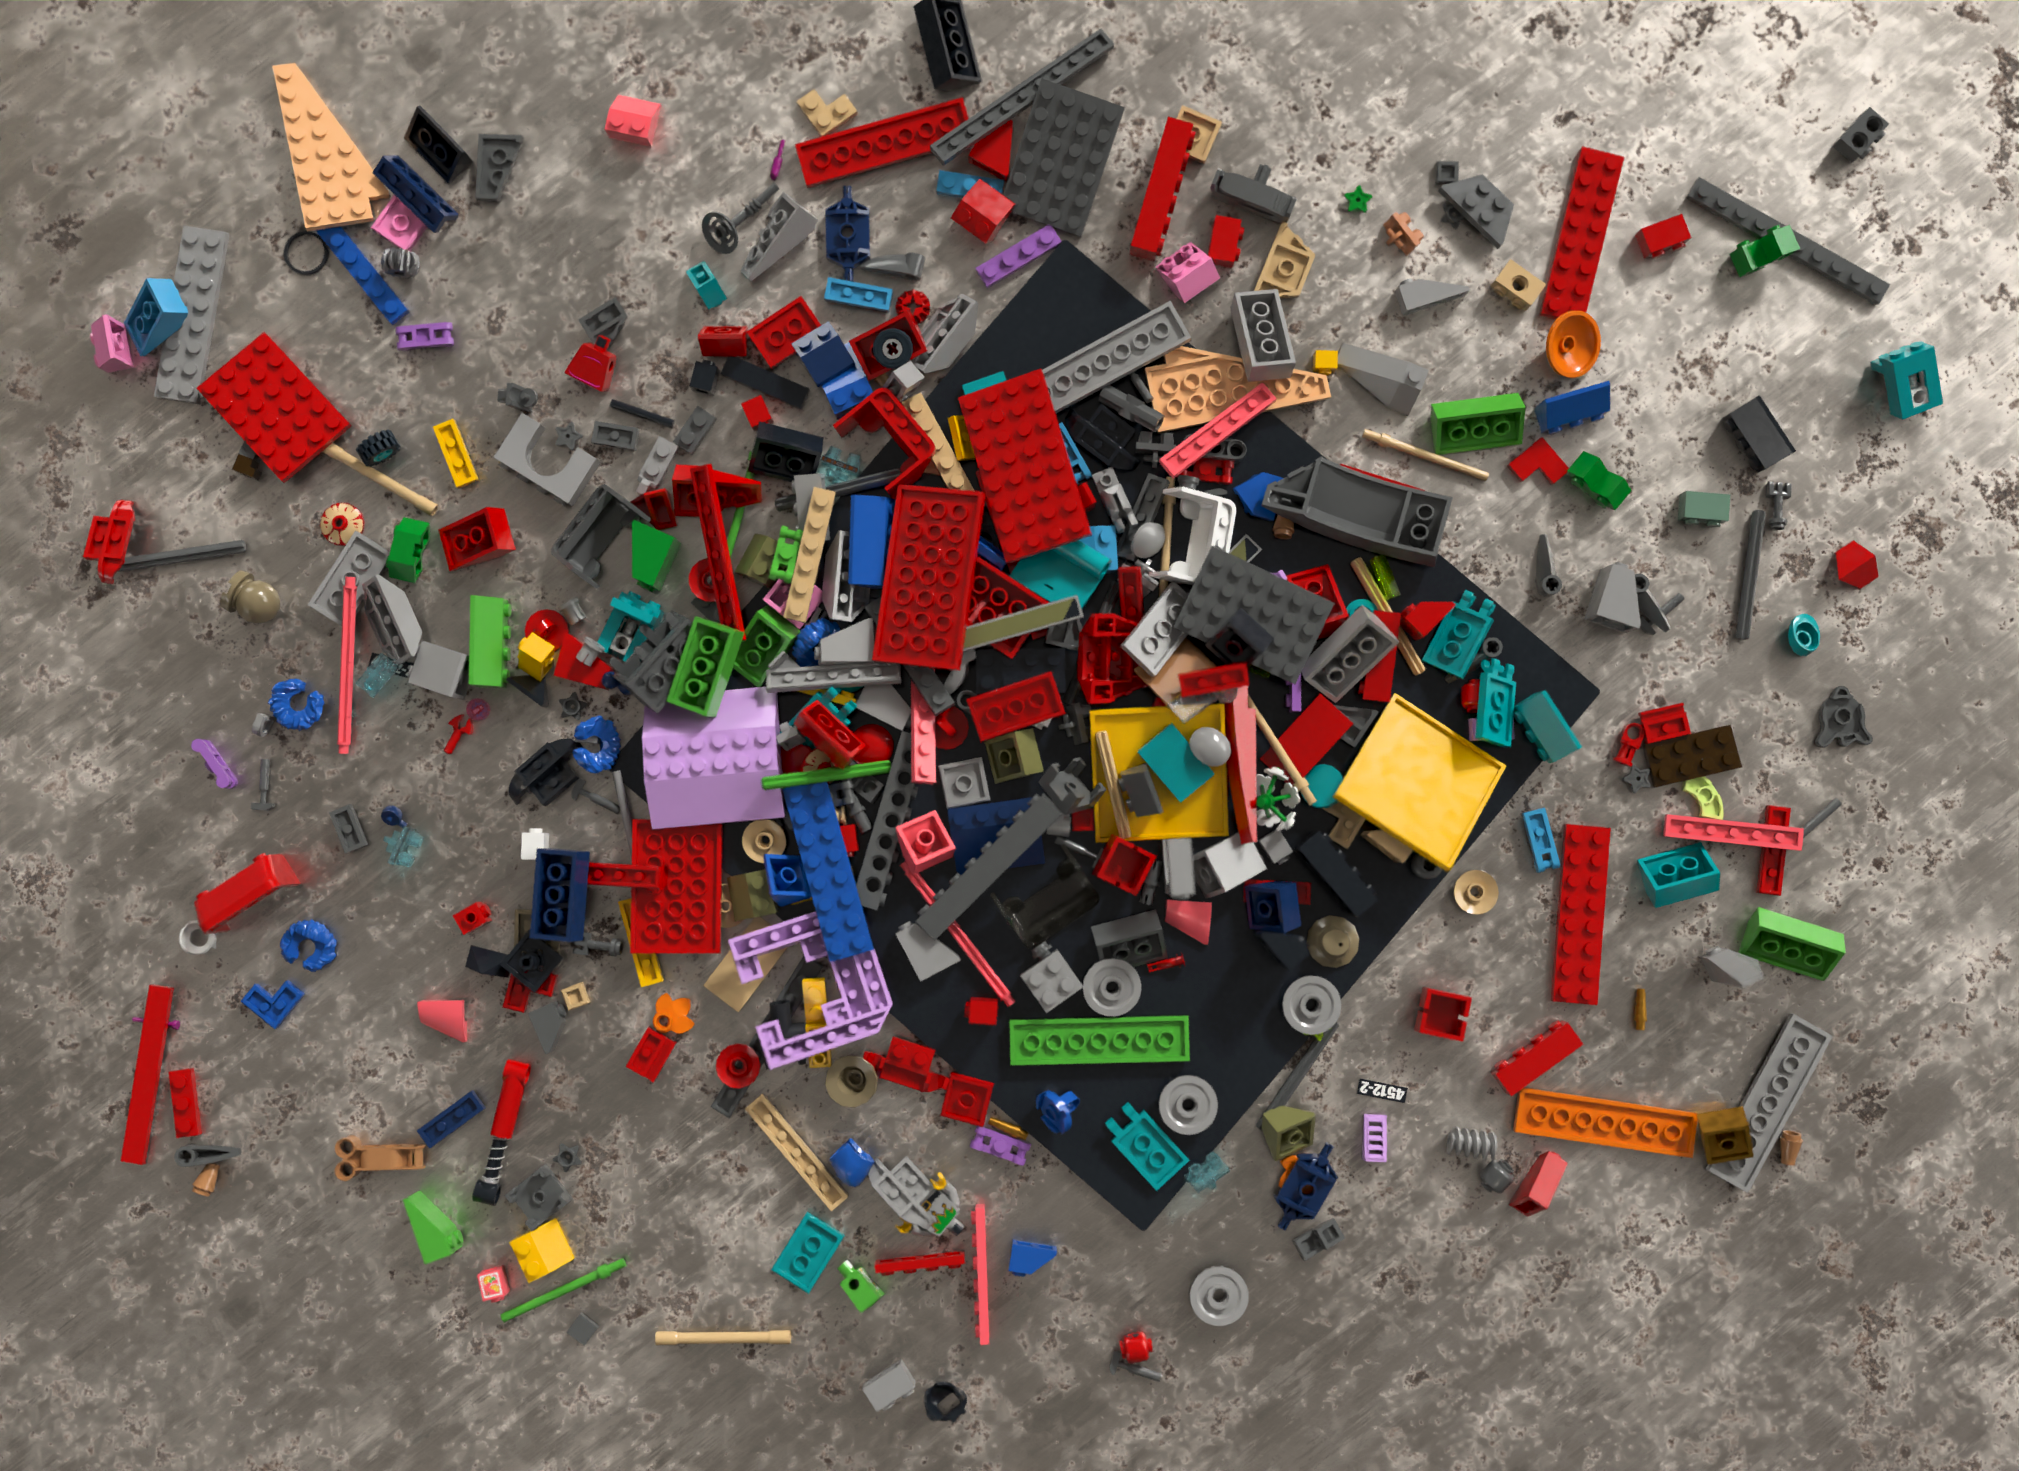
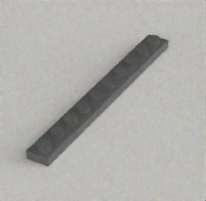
[930,28,1115,166]
[1686,177,1890,305]

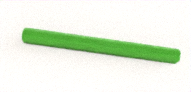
[761,760,891,790]

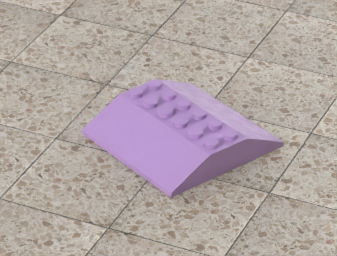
[642,687,785,830]

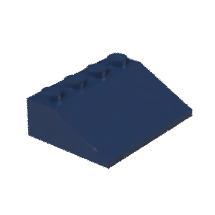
[948,797,1045,875]

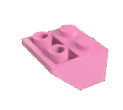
[1155,242,1220,303]
[763,569,823,630]

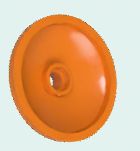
[1546,311,1601,378]

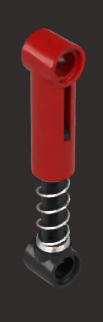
[472,1059,531,1206]

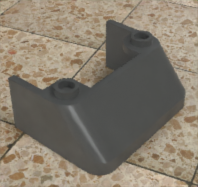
[551,484,651,589]

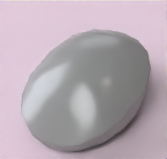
[1131,522,1165,558]
[1190,727,1231,766]

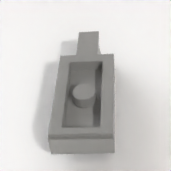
[636,436,680,495]

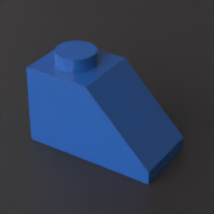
[1009,1240,1057,1277]

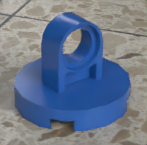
[1036,1090,1080,1134]

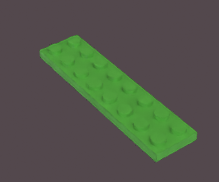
[1010,1015,1190,1065]

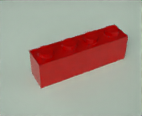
[1358,610,1401,702]
[1491,1020,1584,1096]

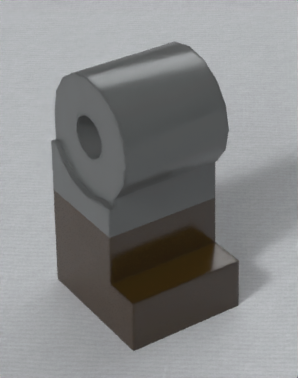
[232,441,262,481]

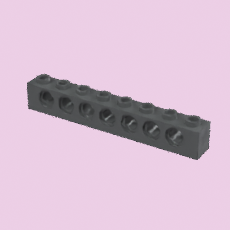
[856,731,919,910]

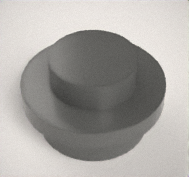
[1031,941,1052,960]

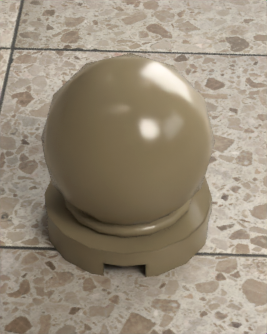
[220,570,281,624]

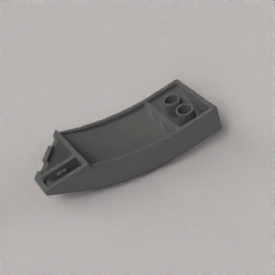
[1262,456,1453,567]

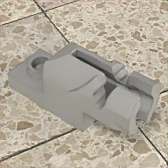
[1092,467,1138,533]

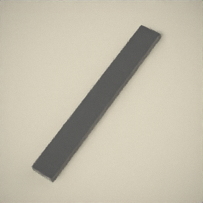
[711,956,824,1118]

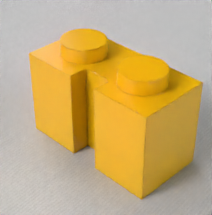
[517,632,555,682]

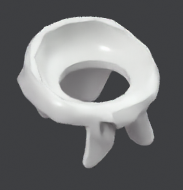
[179,920,218,955]

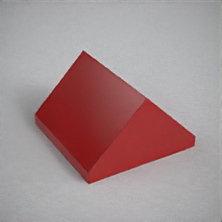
[698,326,748,357]

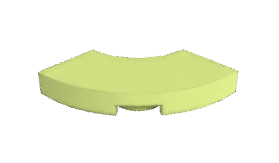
[1682,776,1724,820]

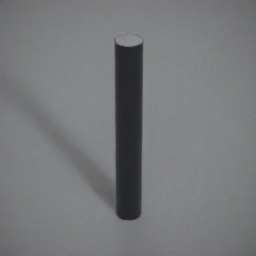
[610,399,675,428]

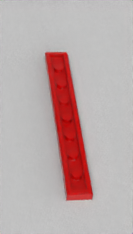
[690,464,746,640]
[121,984,174,1165]

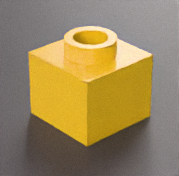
[1312,350,1338,376]

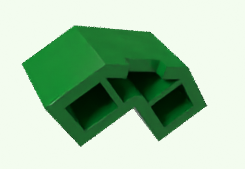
[1729,225,1800,278]
[1567,451,1632,510]
[386,517,430,583]

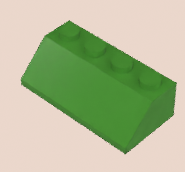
[1430,393,1526,455]
[469,595,511,688]
[667,616,745,717]
[1739,907,1846,981]

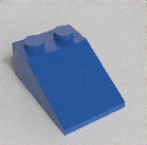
[822,343,873,419]

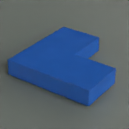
[241,980,305,1029]

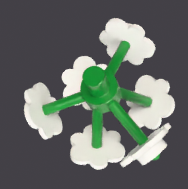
[1256,767,1300,831]

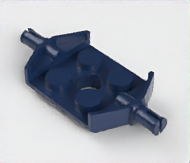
[825,186,871,282]
[1274,1142,1338,1231]

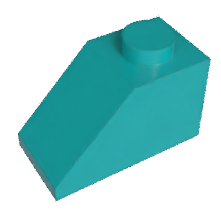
[686,261,727,310]

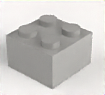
[1021,949,1083,1013]

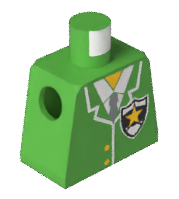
[837,1260,885,1313]

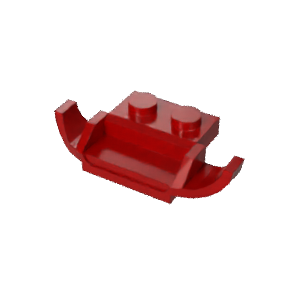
[83,500,135,584]
[863,1036,949,1092]

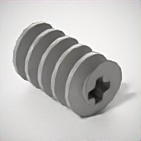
[1447,1127,1497,1161]

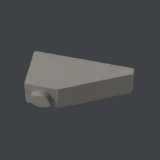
[1395,279,1470,316]

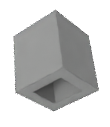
[1258,829,1293,865]

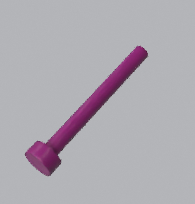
[132,1017,180,1030]

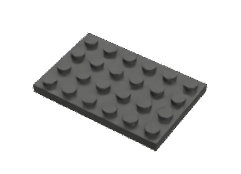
[1003,78,1125,237]
[1173,545,1334,684]

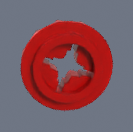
[895,289,930,324]

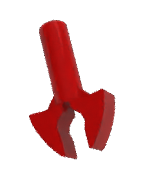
[444,714,473,754]

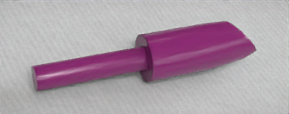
[770,139,785,181]

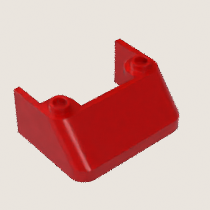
[833,388,936,499]
[194,853,301,935]

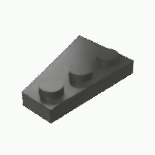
[476,134,524,201]

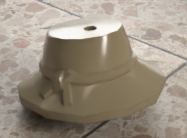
[1307,915,1359,968]
[825,1055,878,1108]

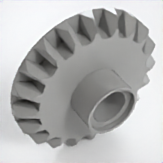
[1083,958,1141,1016]
[1282,976,1341,1035]
[1159,1075,1218,1135]
[1190,1266,1249,1326]

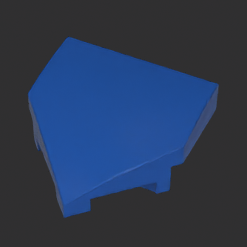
[1233,472,1283,521]

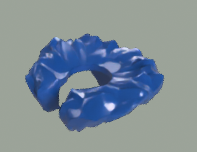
[792,618,841,667]
[268,679,325,731]
[572,716,621,773]
[280,919,337,972]

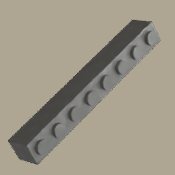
[916,793,1062,940]

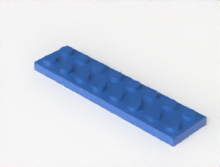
[782,782,874,962]

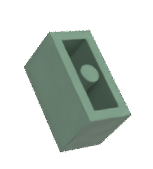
[1678,491,1731,527]

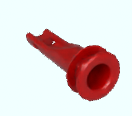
[1147,953,1185,973]

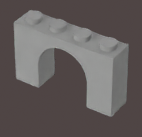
[494,413,601,507]
[1161,838,1195,900]

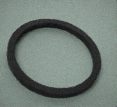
[284,231,328,275]

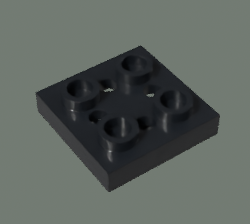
[500,930,565,993]

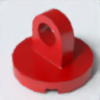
[524,609,569,652]
[935,706,969,750]

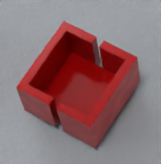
[1092,834,1156,896]
[1414,987,1472,1042]

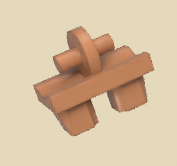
[1383,212,1424,256]

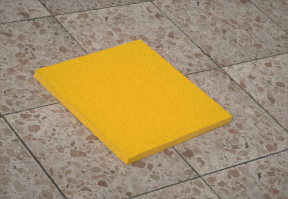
[1333,693,1506,872]
[1089,703,1229,843]

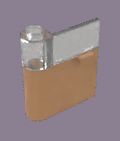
[1134,636,1238,723]

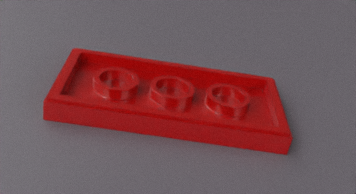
[966,671,1066,742]
[1260,693,1354,787]

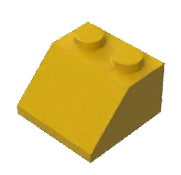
[509,1218,575,1283]

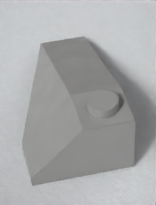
[741,192,818,281]
[1338,343,1429,416]
[1700,946,1764,988]

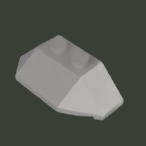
[909,294,978,373]
[822,530,870,622]
[362,575,422,665]

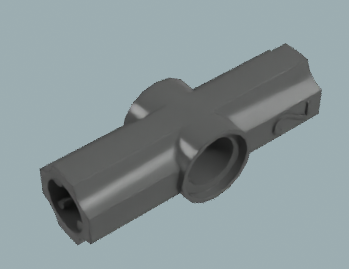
[1098,385,1165,432]

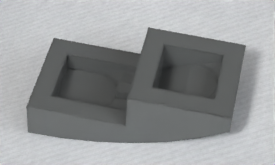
[842,761,886,804]
[1292,1218,1345,1261]

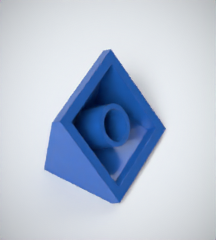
[763,854,812,907]

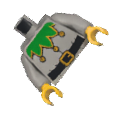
[895,1172,964,1237]

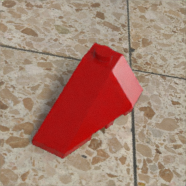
[672,464,762,517]

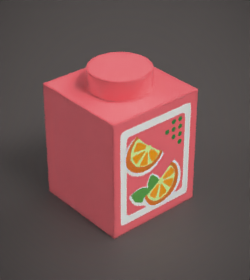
[477,1265,510,1303]

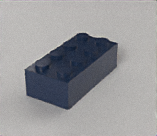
[530,848,590,942]

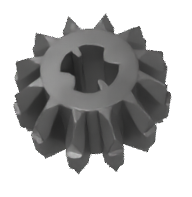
[381,248,420,279]

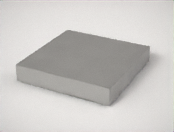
[938,757,991,809]

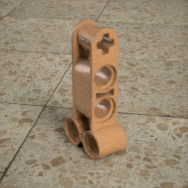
[335,1135,426,1181]

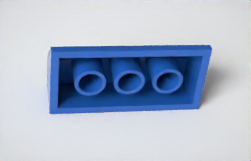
[848,495,896,589]

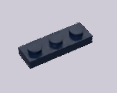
[417,1090,486,1149]

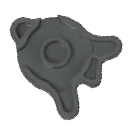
[1815,686,1873,748]

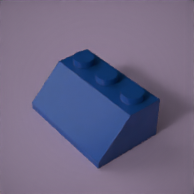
[1534,381,1610,435]

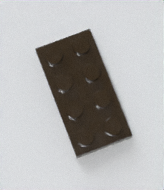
[1642,724,1742,788]

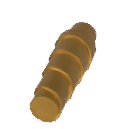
[1634,989,1647,1030]
[988,1117,1029,1141]

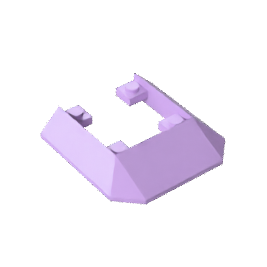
[728,911,892,1070]

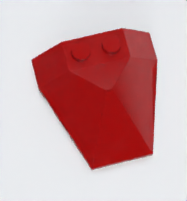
[1077,613,1148,704]

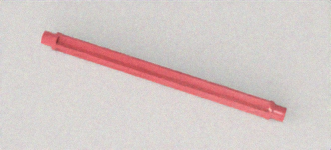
[337,577,357,754]
[900,861,1016,1007]

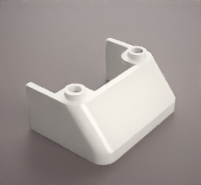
[1149,487,1236,585]

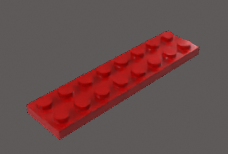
[795,97,969,188]
[1539,146,1625,319]
[1551,824,1611,1005]

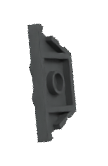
[1438,174,1514,249]

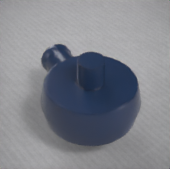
[381,806,407,829]

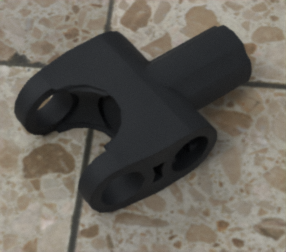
[760,1000,807,1070]

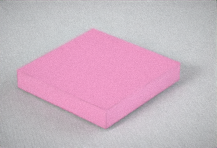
[371,195,427,251]

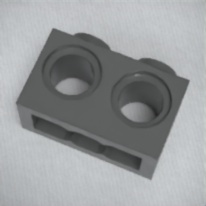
[1832,107,1889,163]

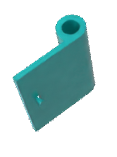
[1009,540,1112,609]

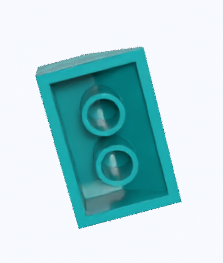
[1514,690,1582,763]
[1637,842,1720,908]

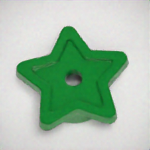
[1344,185,1372,213]

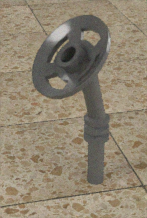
[702,183,779,254]

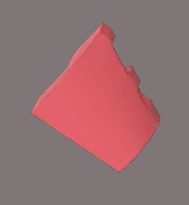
[1165,899,1212,945]
[417,1000,467,1042]

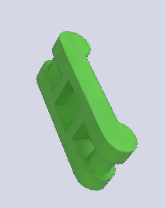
[769,525,803,584]

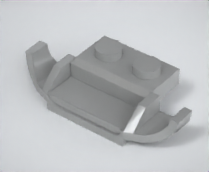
[869,1156,937,1229]

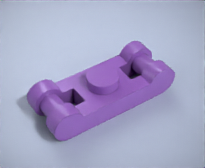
[395,322,454,351]
[191,739,238,789]
[970,1126,1031,1166]

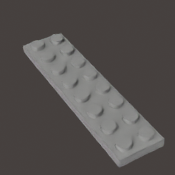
[154,226,230,404]
[1043,301,1192,413]
[1706,1013,1833,1193]

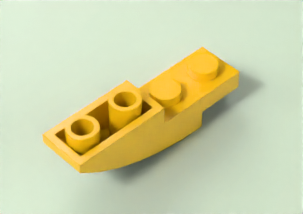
[802,977,832,1068]

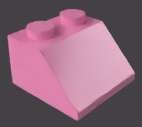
[90,314,134,373]

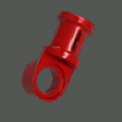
[1613,723,1645,767]

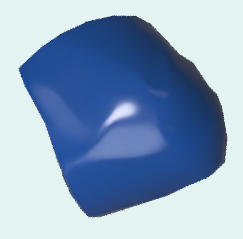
[829,1138,875,1187]

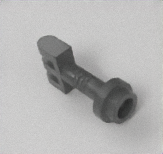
[1766,481,1792,530]
[573,932,623,957]

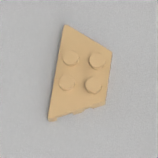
[1254,220,1315,299]

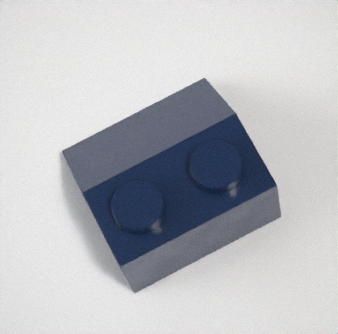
[791,321,855,387]
[1245,881,1301,933]

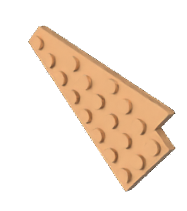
[273,63,390,231]
[1145,346,1331,434]

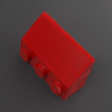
[849,310,928,381]
[794,700,866,770]

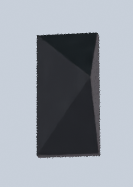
[506,675,549,708]
[465,945,510,978]

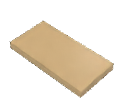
[703,916,788,1012]

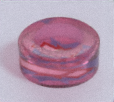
[466,698,490,721]

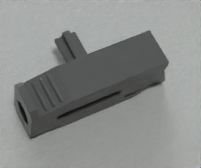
[1210,164,1297,223]

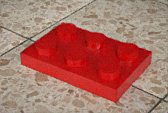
[747,296,821,369]

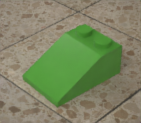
[733,605,800,687]
[403,1191,463,1264]

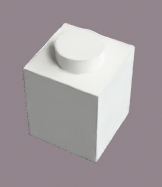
[521,828,549,860]

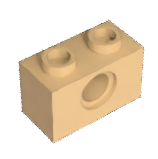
[1490,259,1546,311]

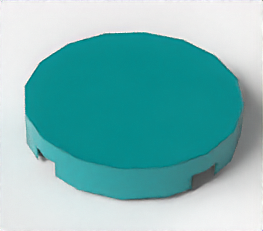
[1301,764,1343,809]

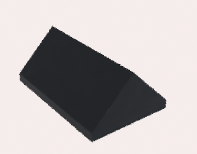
[404,105,473,184]

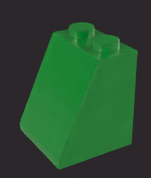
[632,520,682,593]

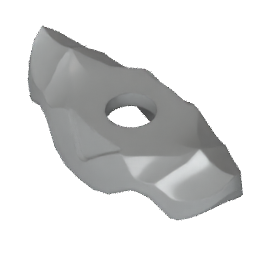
[944,649,976,695]

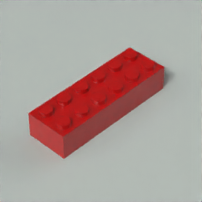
[1129,116,1196,262]

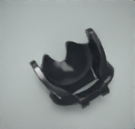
[924,1381,967,1423]

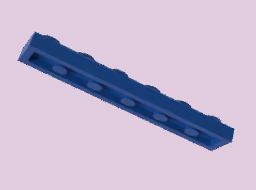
[316,226,410,325]

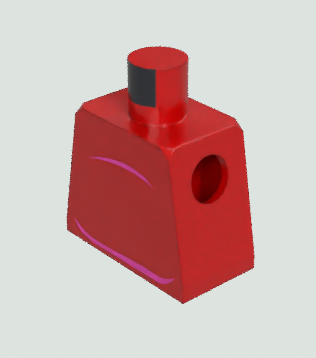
[565,335,616,392]

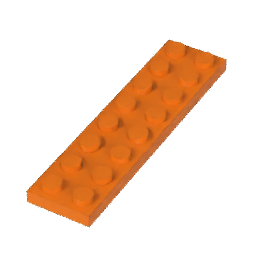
[1513,1087,1698,1158]

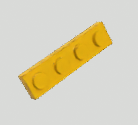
[618,898,664,987]

